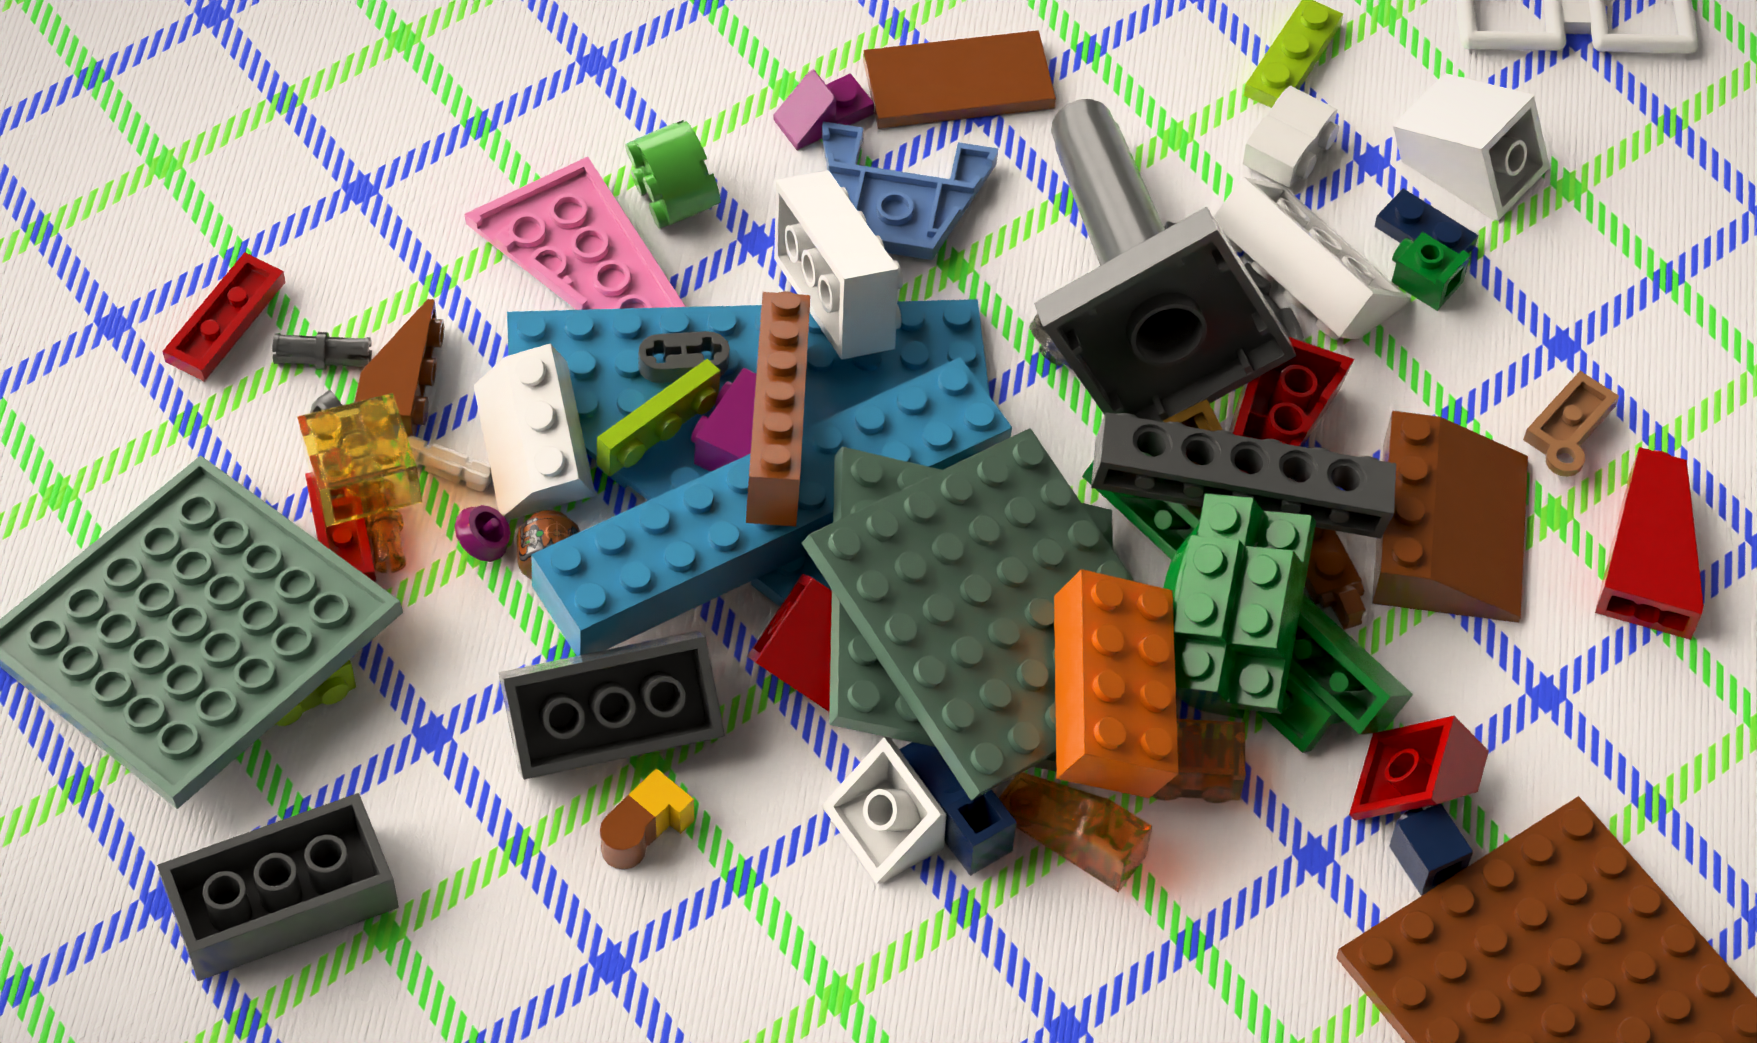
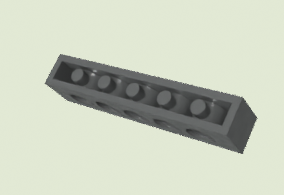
[1091,412,1396,539]

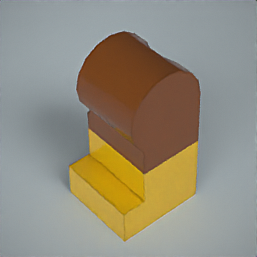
[600,768,695,870]

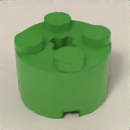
[625,120,721,229]

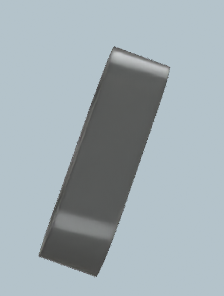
[638,331,730,383]

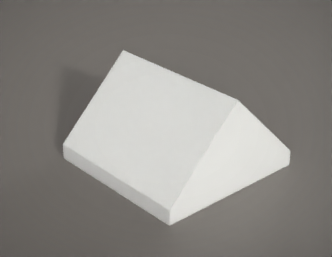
[821,737,947,884]

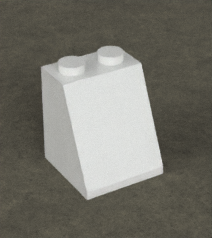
[1393,73,1550,221]

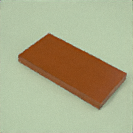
[863,30,1056,129]

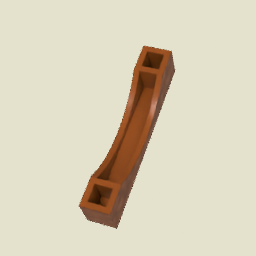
[746,291,811,527]

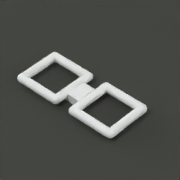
[1456,0,1699,53]

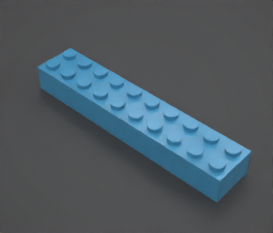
[531,357,1012,656]

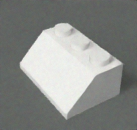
[473,343,595,521]

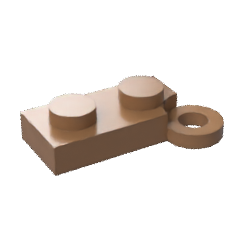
[1523,371,1619,477]

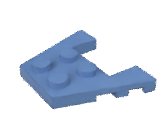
[822,121,998,260]

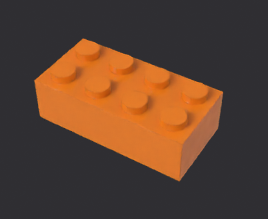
[1054,569,1178,798]

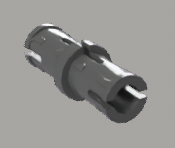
[272,331,372,370]

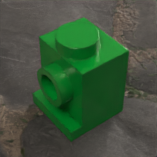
[1391,232,1470,311]

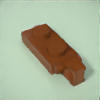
[1305,527,1366,630]

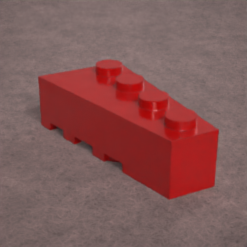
[1229,337,1355,474]

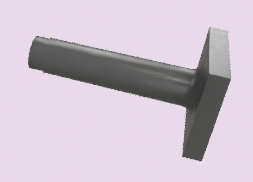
[1034,99,1297,422]

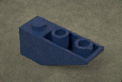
[899,742,1016,876]

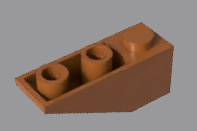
[352,299,445,443]

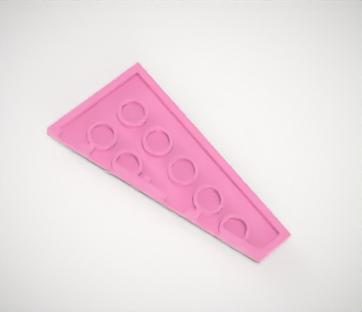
[464,156,686,310]

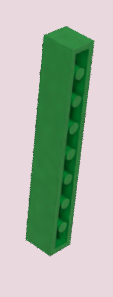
[1082,452,1413,735]

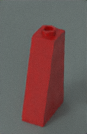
[1595,447,1704,640]

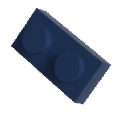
[1374,188,1479,254]

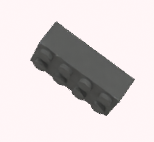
[498,631,725,780]
[157,793,399,981]

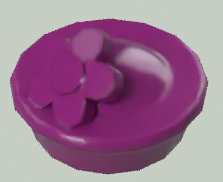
[454,505,511,562]

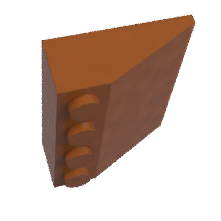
[1372,411,1528,623]

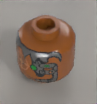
[517,510,580,580]

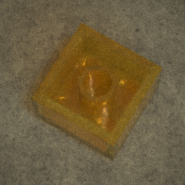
[297,393,422,527]

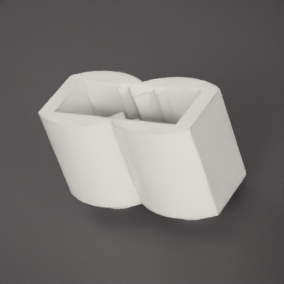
[1242,86,1339,188]

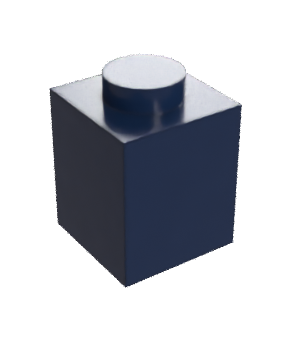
[1389,803,1473,895]

